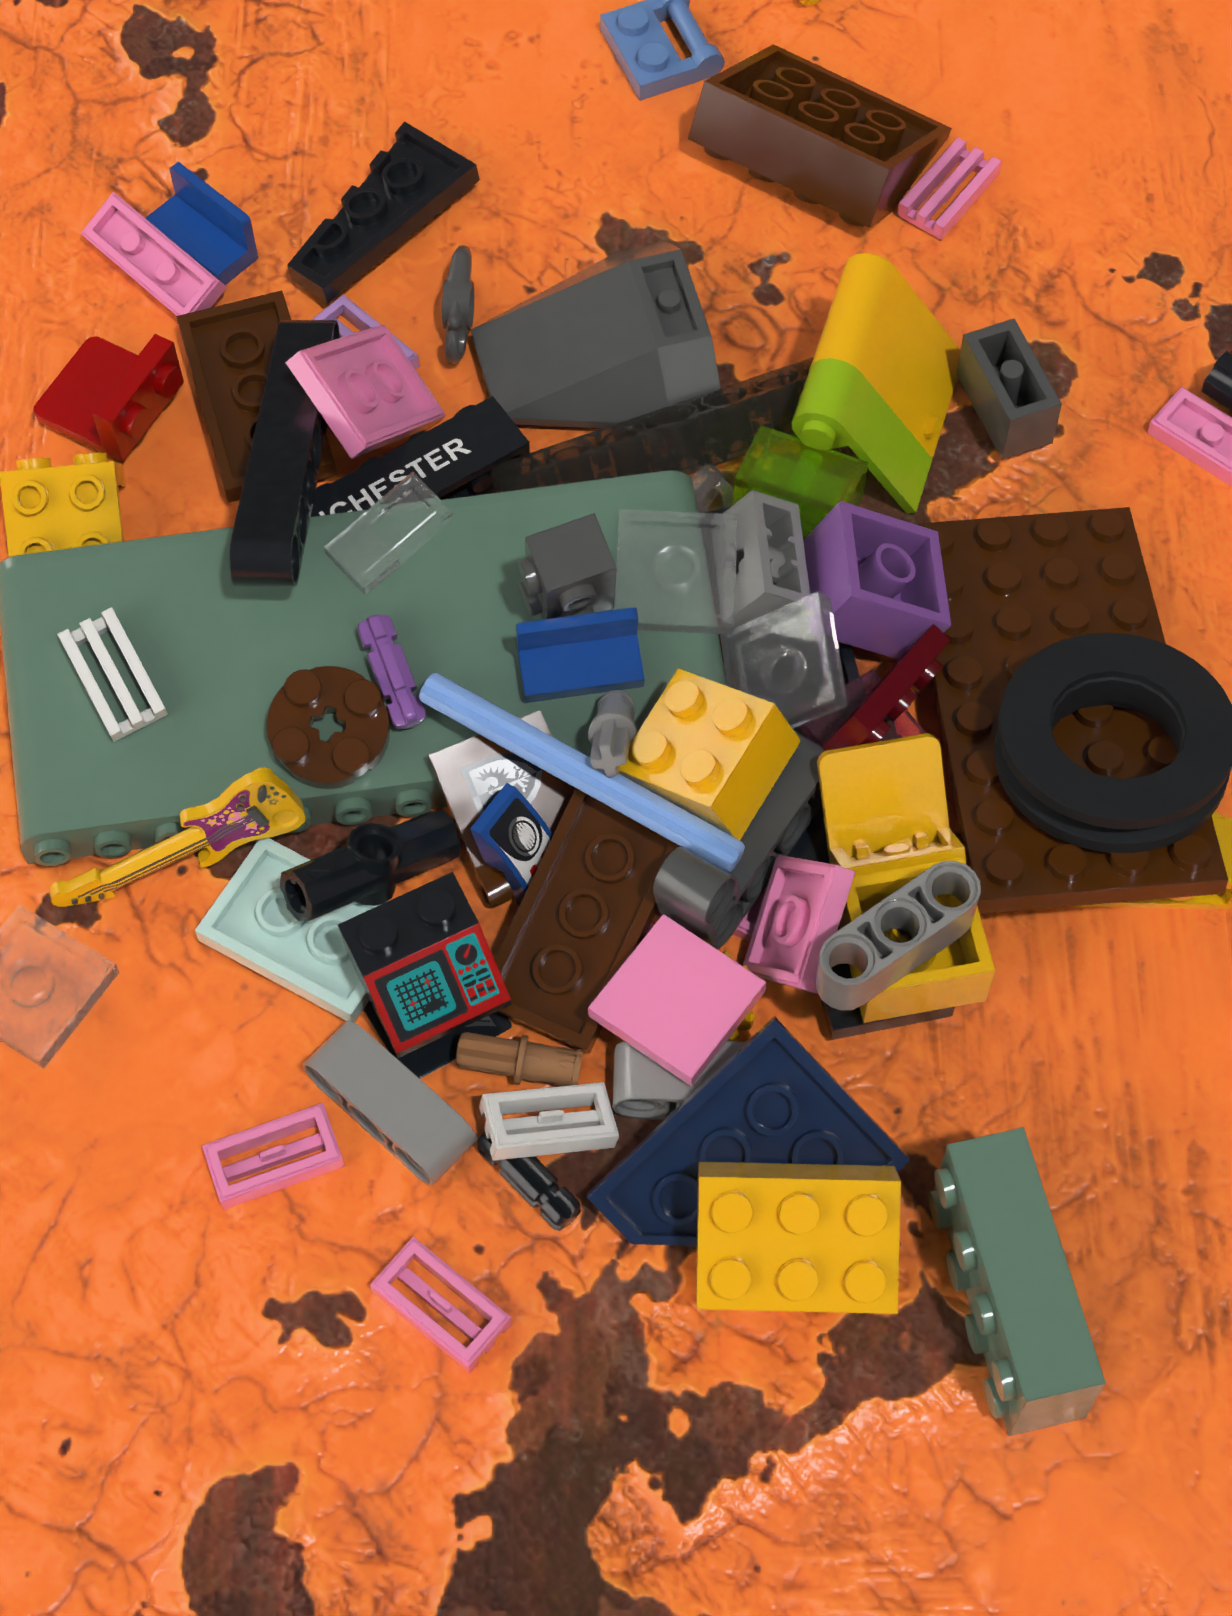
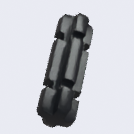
[477,1132,581,1231]

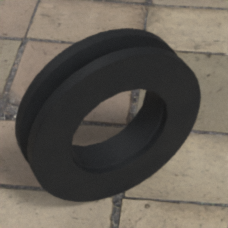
[994,633,1232,853]

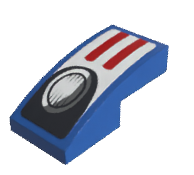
[470,783,553,906]

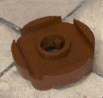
[267,666,390,789]

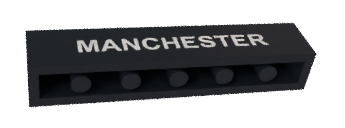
[311,396,531,517]

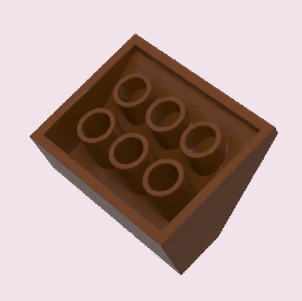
[688,44,952,228]

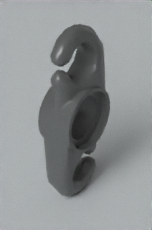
[442,245,475,365]

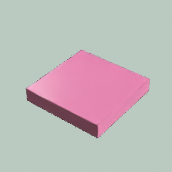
[743,855,856,994]
[588,914,766,1087]

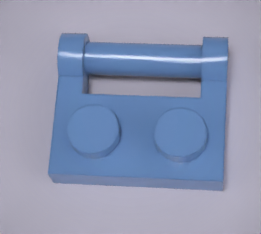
[600,0,725,101]

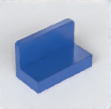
[146,162,258,285]
[516,608,645,703]

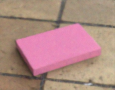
[285,324,446,459]

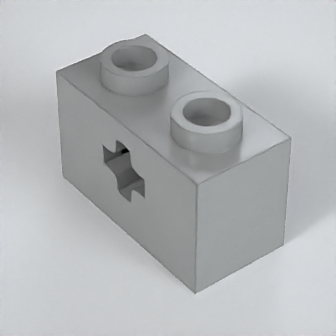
[710,490,812,637]

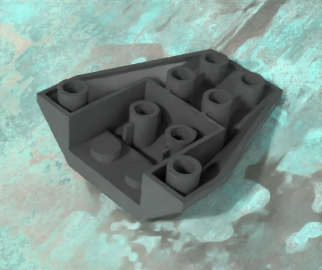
[471,242,725,432]

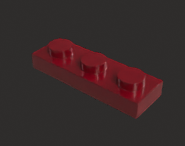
[822,624,951,751]

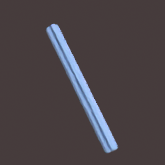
[419,673,745,872]

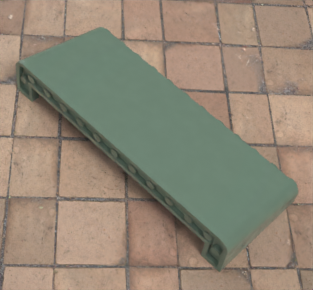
[0,470,727,866]

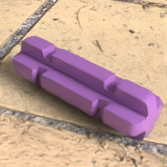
[357,614,427,729]

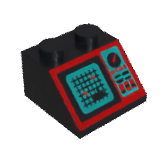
[338,872,512,1058]

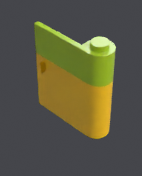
[792,253,960,514]

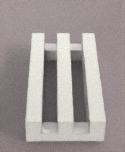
[57,607,168,742]
[479,1082,619,1161]

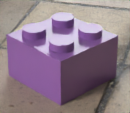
[803,501,951,659]

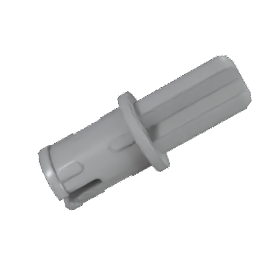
[588,690,637,777]

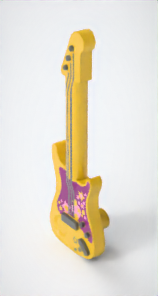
[50,767,306,907]

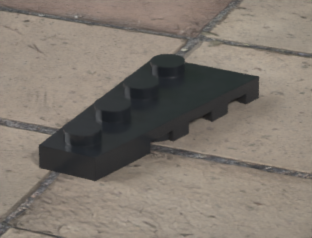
[287,121,480,304]

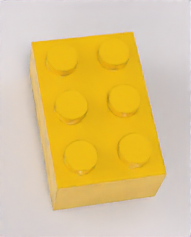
[696,1162,901,1314]

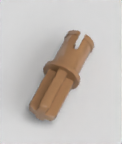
[456,1032,583,1086]

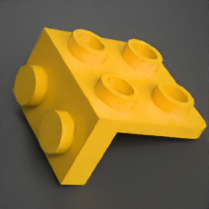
[0,453,126,557]
[817,733,966,876]

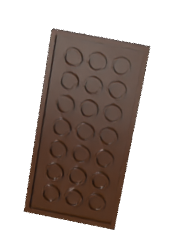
[916,507,1228,914]

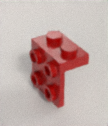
[33,334,184,462]

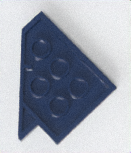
[587,1016,910,1246]

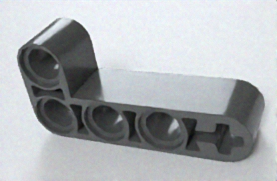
[653,732,825,949]

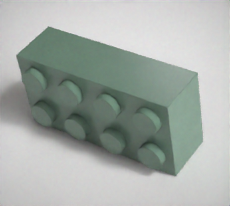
[928,1127,1106,1436]

